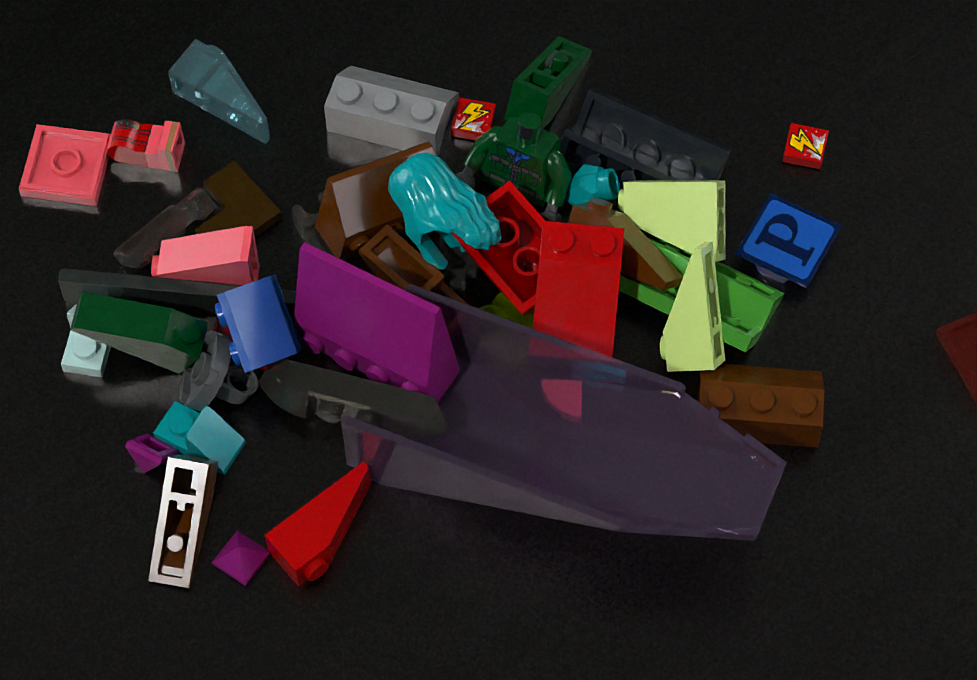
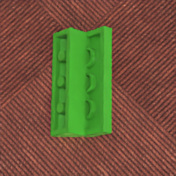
[619,230,784,352]

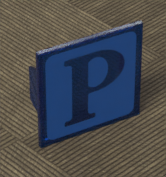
[735,193,842,288]

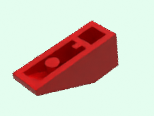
[265,461,371,587]

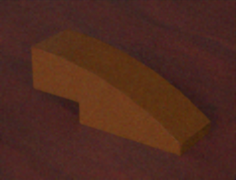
[359,224,473,340]

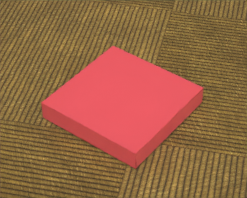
[19,124,111,206]

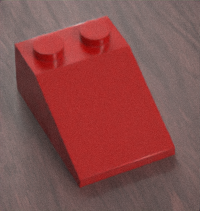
[531,221,625,360]

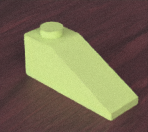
[660,241,725,372]

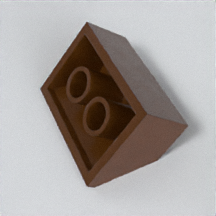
[315,141,435,260]
[695,364,824,448]

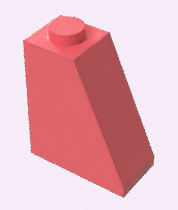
[151,226,260,285]

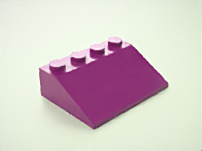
[294,242,460,408]

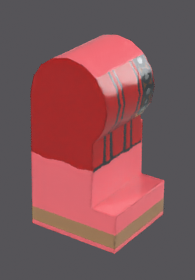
[107,120,185,172]

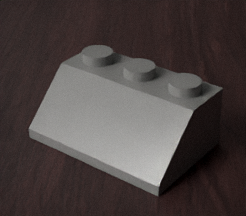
[324,66,459,156]

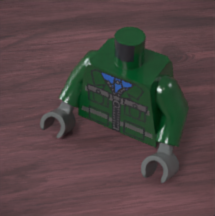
[456,112,572,222]

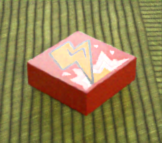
[451,97,496,141]
[782,123,829,169]

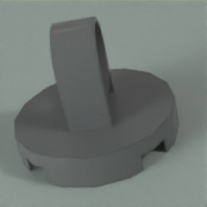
[179,330,258,411]

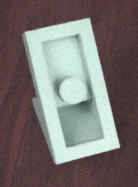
[61,304,111,378]

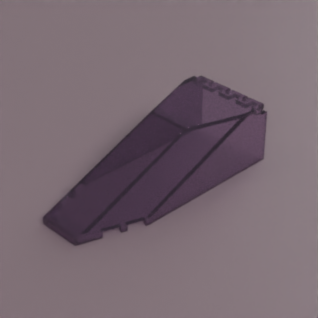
[341,284,787,541]

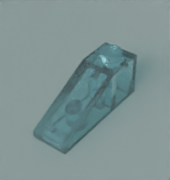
[168,39,270,144]

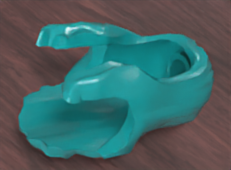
[388,153,502,270]

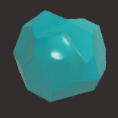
[565,164,620,206]

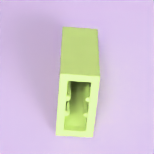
[618,180,726,262]

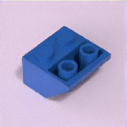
[215,274,303,373]

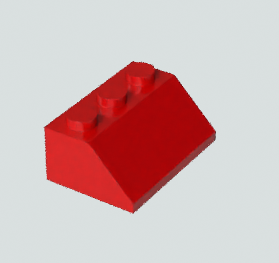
[450,180,545,317]

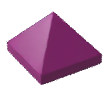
[125,434,179,473]
[212,531,271,586]

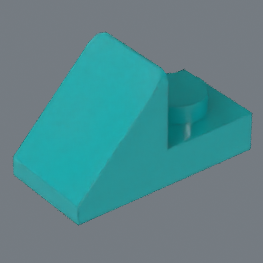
[153,401,246,475]

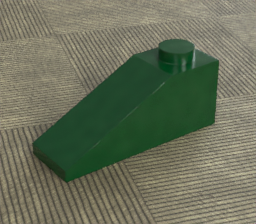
[504,36,592,129]
[70,292,208,374]

